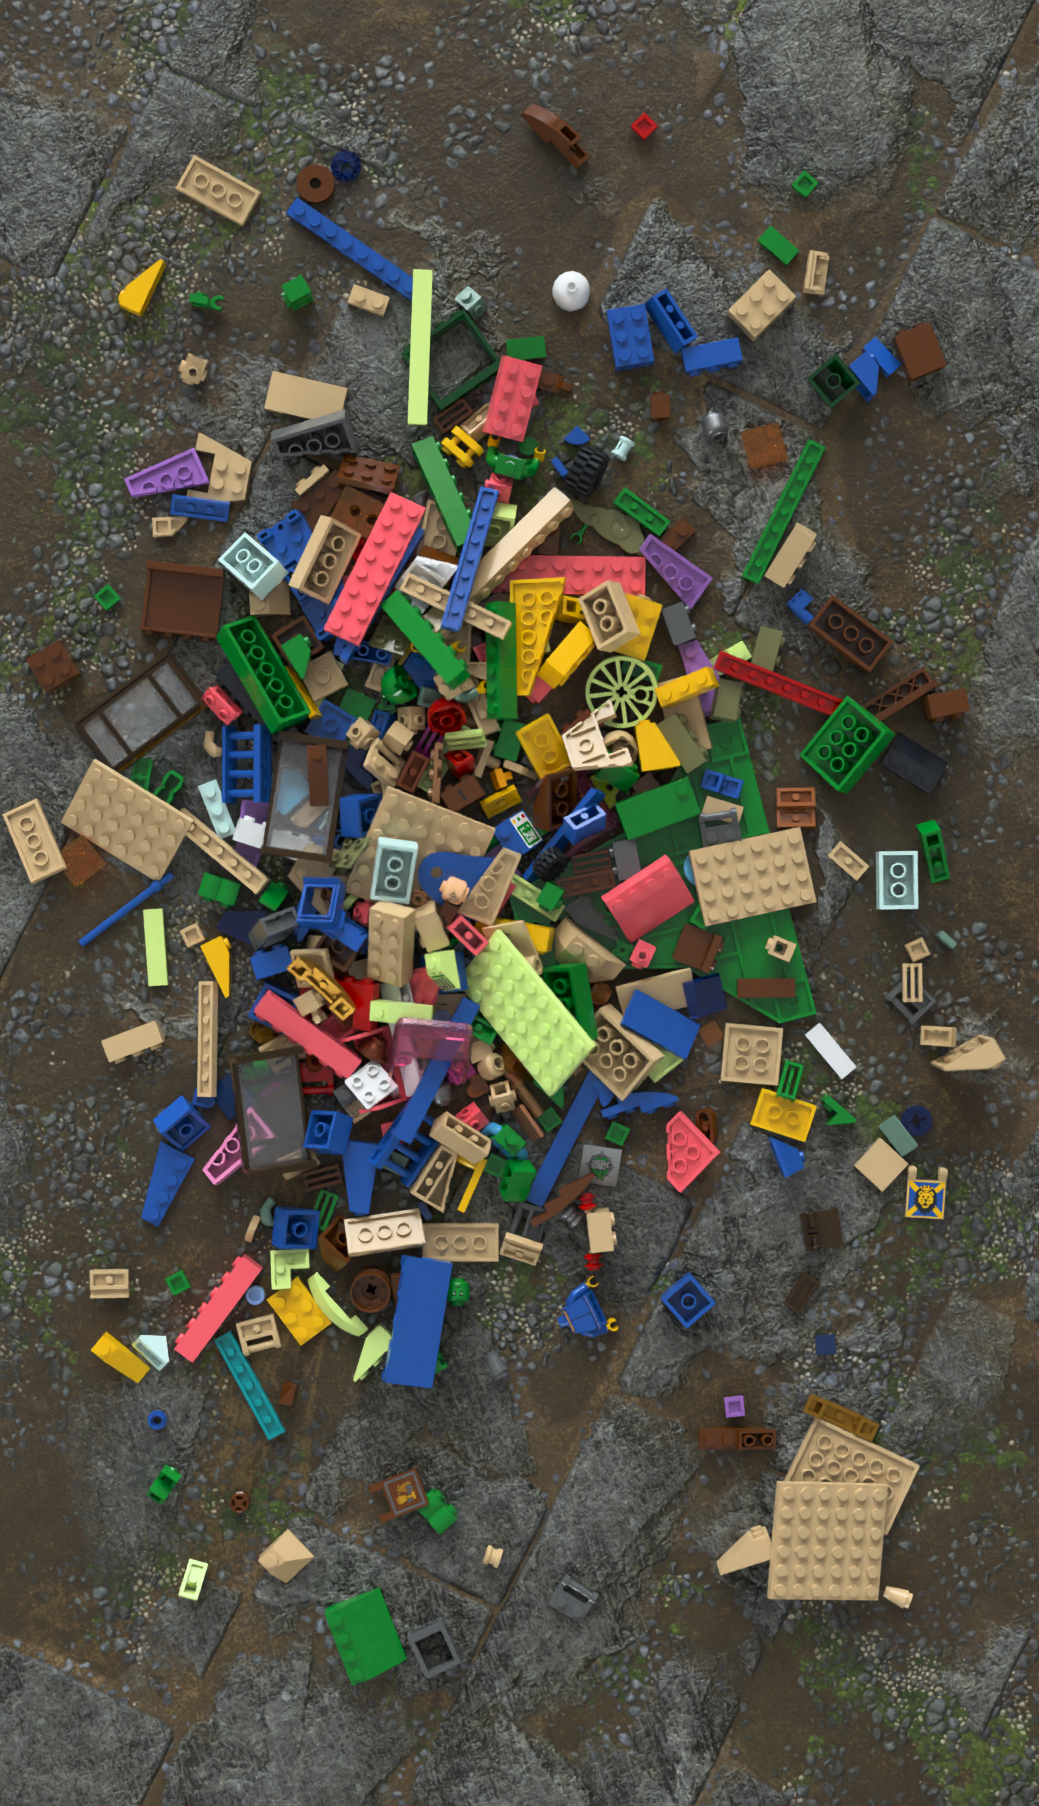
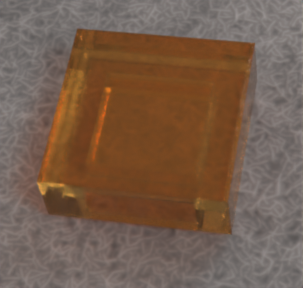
[698,1020,724,1046]

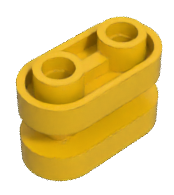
[441,426,484,469]

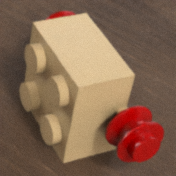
[577,1192,617,1271]

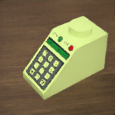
[424,950,460,991]

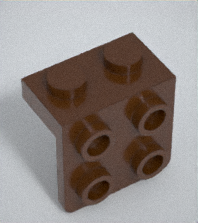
[672,924,724,973]

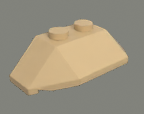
[554,916,626,983]

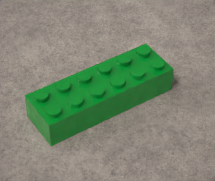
[216,615,311,734]

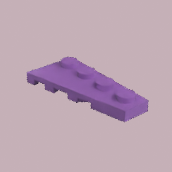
[124,448,210,498]
[639,534,713,610]
[678,640,720,718]
[232,799,278,876]

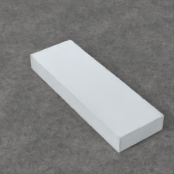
[805,1023,856,1079]

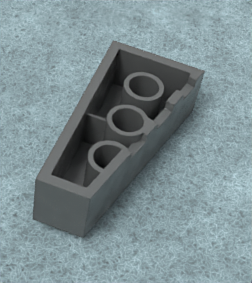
[271,410,357,457]

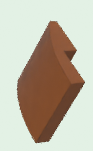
[776,787,816,829]

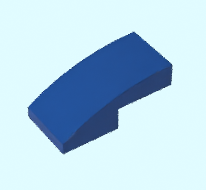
[700,769,745,800]

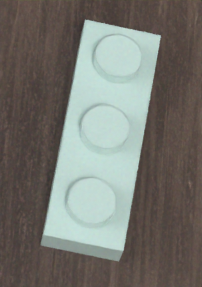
[198,779,235,839]

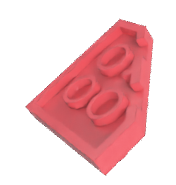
[409,967,441,1006]
[666,1111,721,1193]

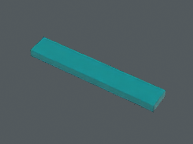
[214,1330,286,1440]

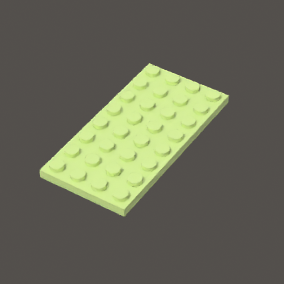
[463,929,596,1097]

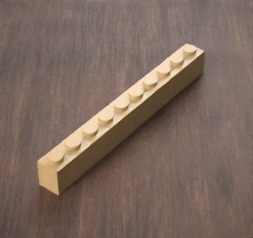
[422,487,574,638]

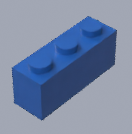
[645,288,698,354]
[680,337,743,377]

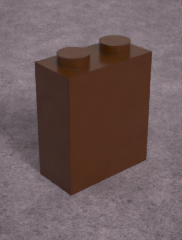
[891,322,947,383]

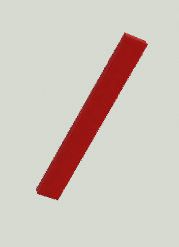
[713,651,843,716]

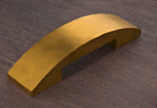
[286,955,356,1021]
[802,1393,879,1442]

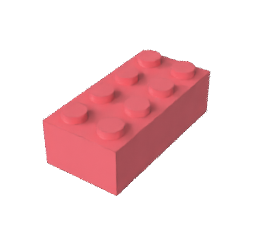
[483,356,542,442]

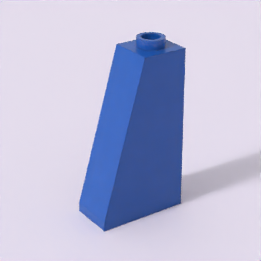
[342,1139,379,1216]

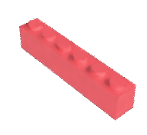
[254,989,362,1079]
[174,1254,263,1363]

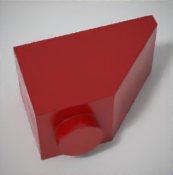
[443,750,475,779]

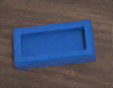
[551,457,568,480]

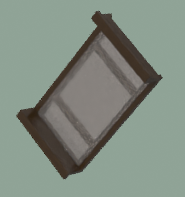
[73,653,211,774]
[260,731,349,863]
[229,1045,317,1180]

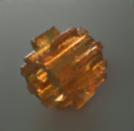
[591,982,613,1006]

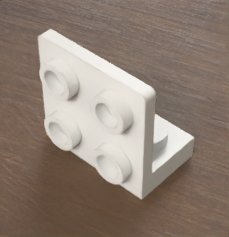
[345,1061,400,1110]

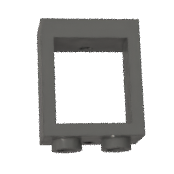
[248,906,300,952]
[407,1616,462,1679]

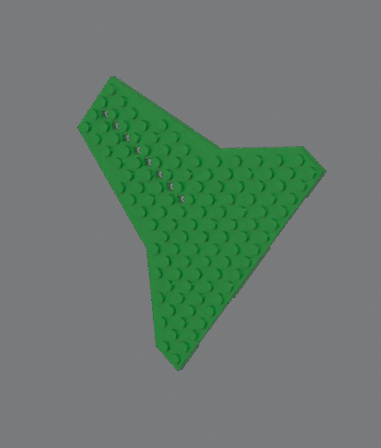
[509,717,817,1023]

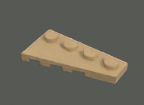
[457,847,522,926]

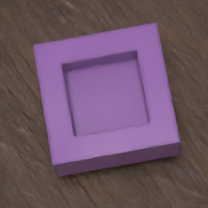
[724,1395,745,1418]

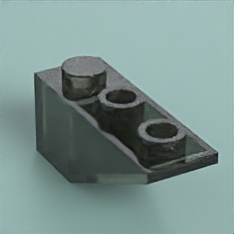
[564,894,619,941]

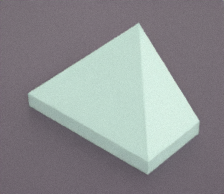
[132,1335,169,1371]

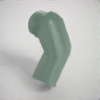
[260,1197,276,1227]

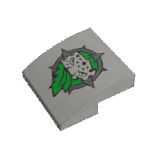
[579,1144,622,1187]

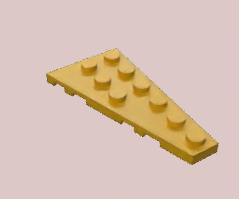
[510,577,567,696]

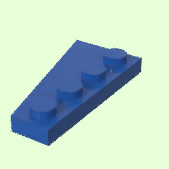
[141,1141,195,1227]

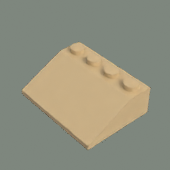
[582,1004,664,1101]
[930,1035,1006,1071]

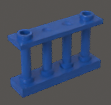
[221,725,271,804]
[368,1096,440,1188]

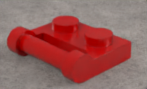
[299,1062,334,1096]

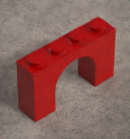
[300,973,380,1032]

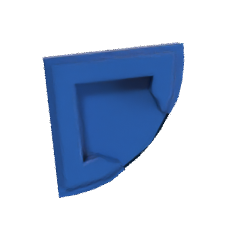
[563,426,591,445]

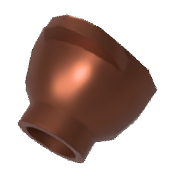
[357,1034,388,1064]

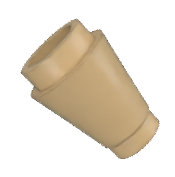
[883,1586,913,1609]

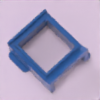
[295,877,346,930]
[319,911,369,954]

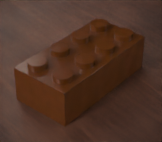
[806,594,894,674]

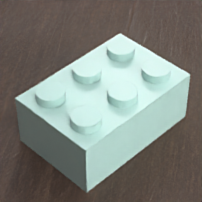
[218,533,288,600]
[370,837,418,904]
[876,851,918,909]

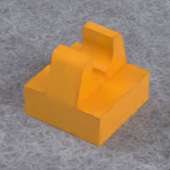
[489,768,513,791]

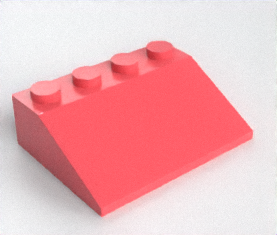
[601,855,695,943]

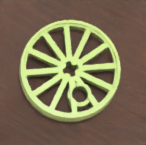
[585,655,658,728]

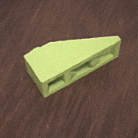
[370,999,434,1025]

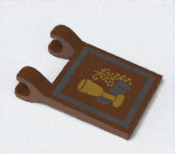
[368,1468,429,1523]

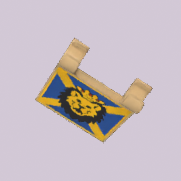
[905,1165,948,1219]

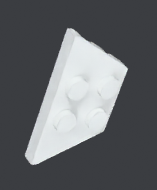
[395,556,458,613]

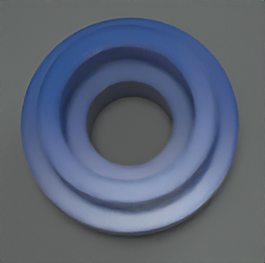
[147,1410,167,1430]

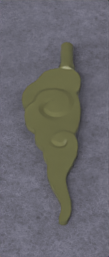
[548,490,648,561]

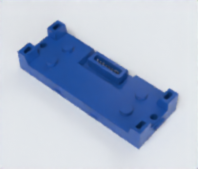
[256,509,345,643]
[381,1255,452,1388]

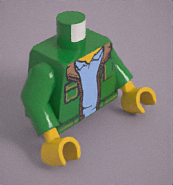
[486,434,546,480]

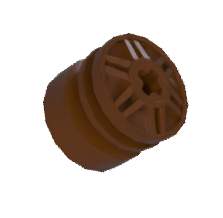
[350,1266,392,1313]

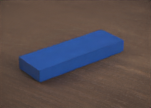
[170,494,230,522]

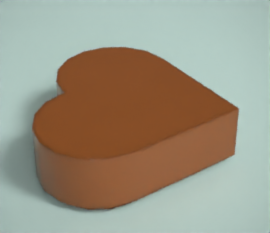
[467,1073,491,1098]

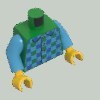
[480,1122,528,1174]

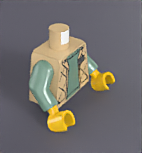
[433,641,487,703]

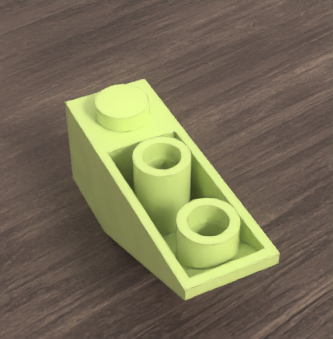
[353,1322,392,1382]

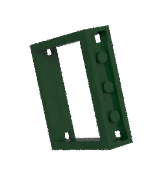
[401,309,500,412]

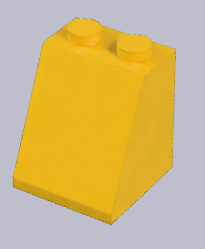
[634,720,681,773]

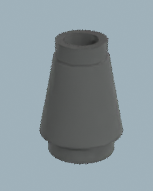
[485,1351,509,1381]

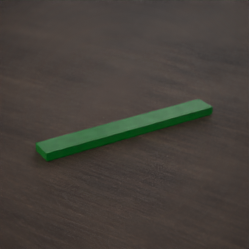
[741,439,826,585]

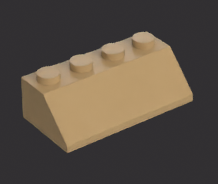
[288,515,362,605]

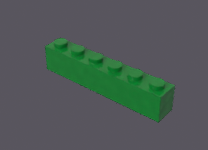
[411,436,472,552]
[380,590,471,691]
[485,601,517,720]

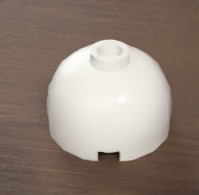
[552,271,590,312]

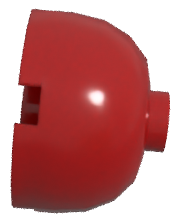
[427,697,466,736]

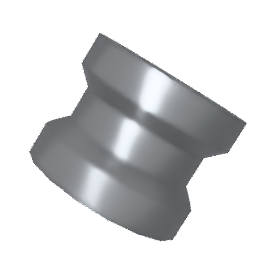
[560,1204,584,1228]

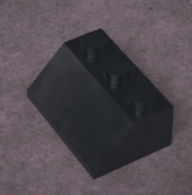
[878,732,947,795]

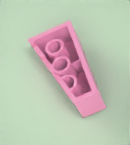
[203,1106,278,1185]

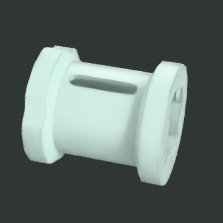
[611,435,635,461]

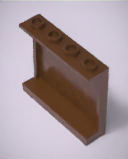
[139,560,226,642]

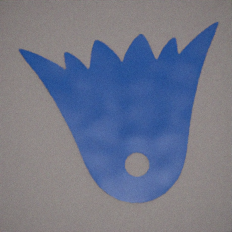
[418,852,495,925]

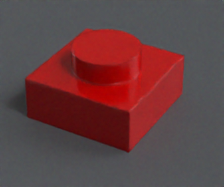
[630,112,658,141]

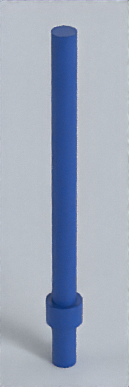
[79,871,174,947]

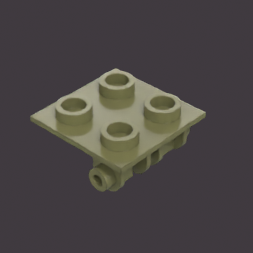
[368,614,411,660]
[329,837,372,875]

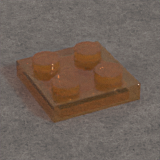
[740,422,788,470]
[61,834,107,888]

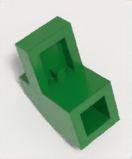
[145,1465,181,1505]

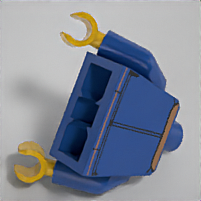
[558,1276,618,1337]

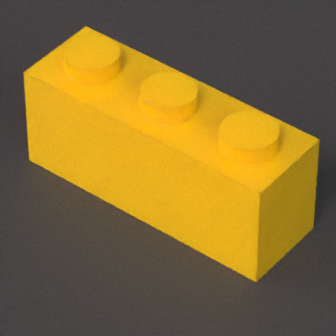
[655,666,719,709]

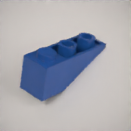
[333,637,392,666]

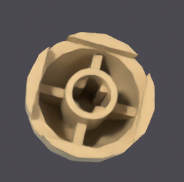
[603,730,638,762]

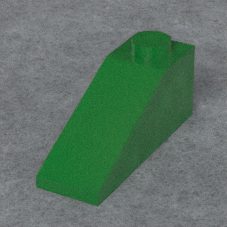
[916,819,950,884]

